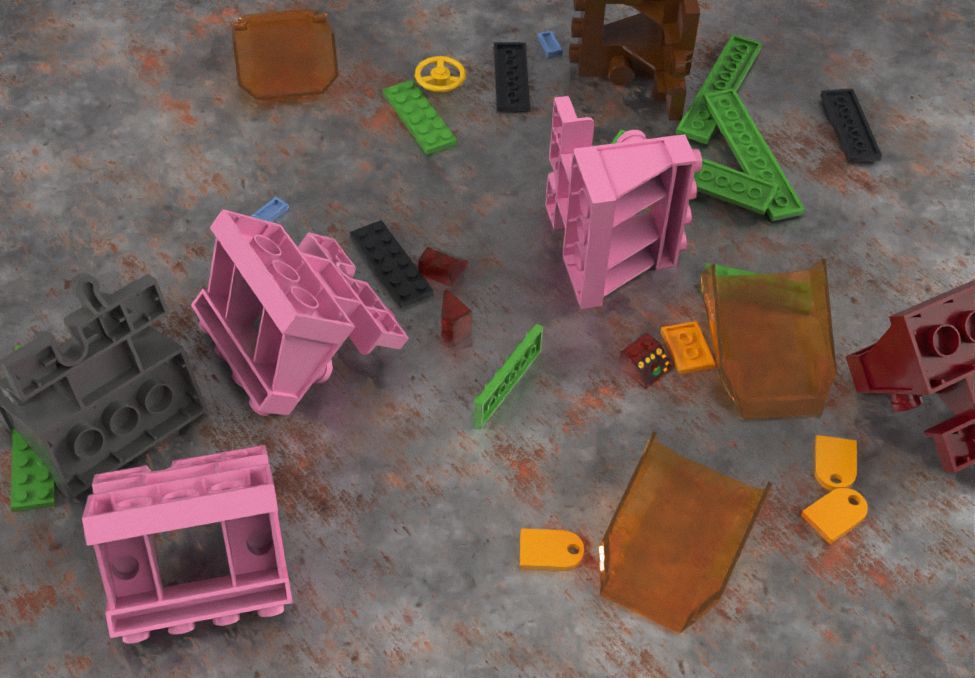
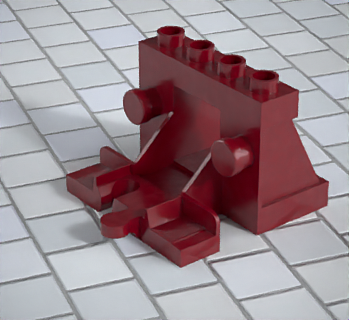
[845,280,975,473]

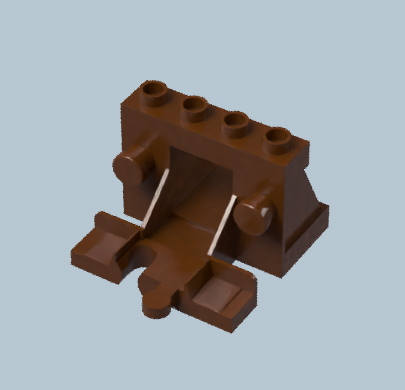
[569,0,700,121]

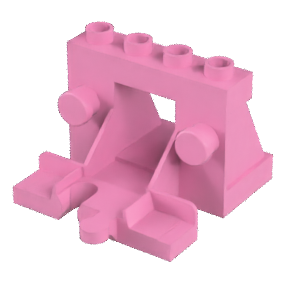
[545,96,702,309]
[191,209,409,416]
[82,445,293,643]

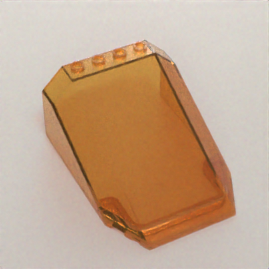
[231,8,339,102]
[701,259,837,418]
[599,431,773,634]

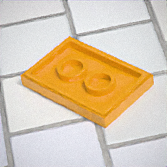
[660,321,716,375]

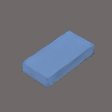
[537,31,563,57]
[251,197,289,222]

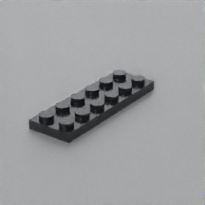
[494,42,530,112]
[820,89,882,163]
[349,220,433,308]

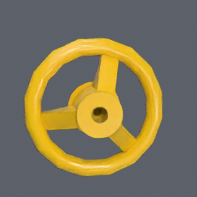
[414,56,466,92]

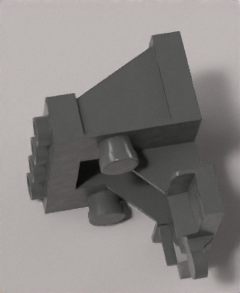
[0,273,208,500]

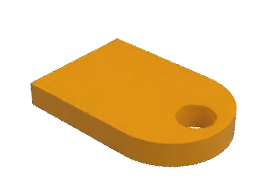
[814,435,857,491]
[801,488,868,544]
[519,528,584,571]

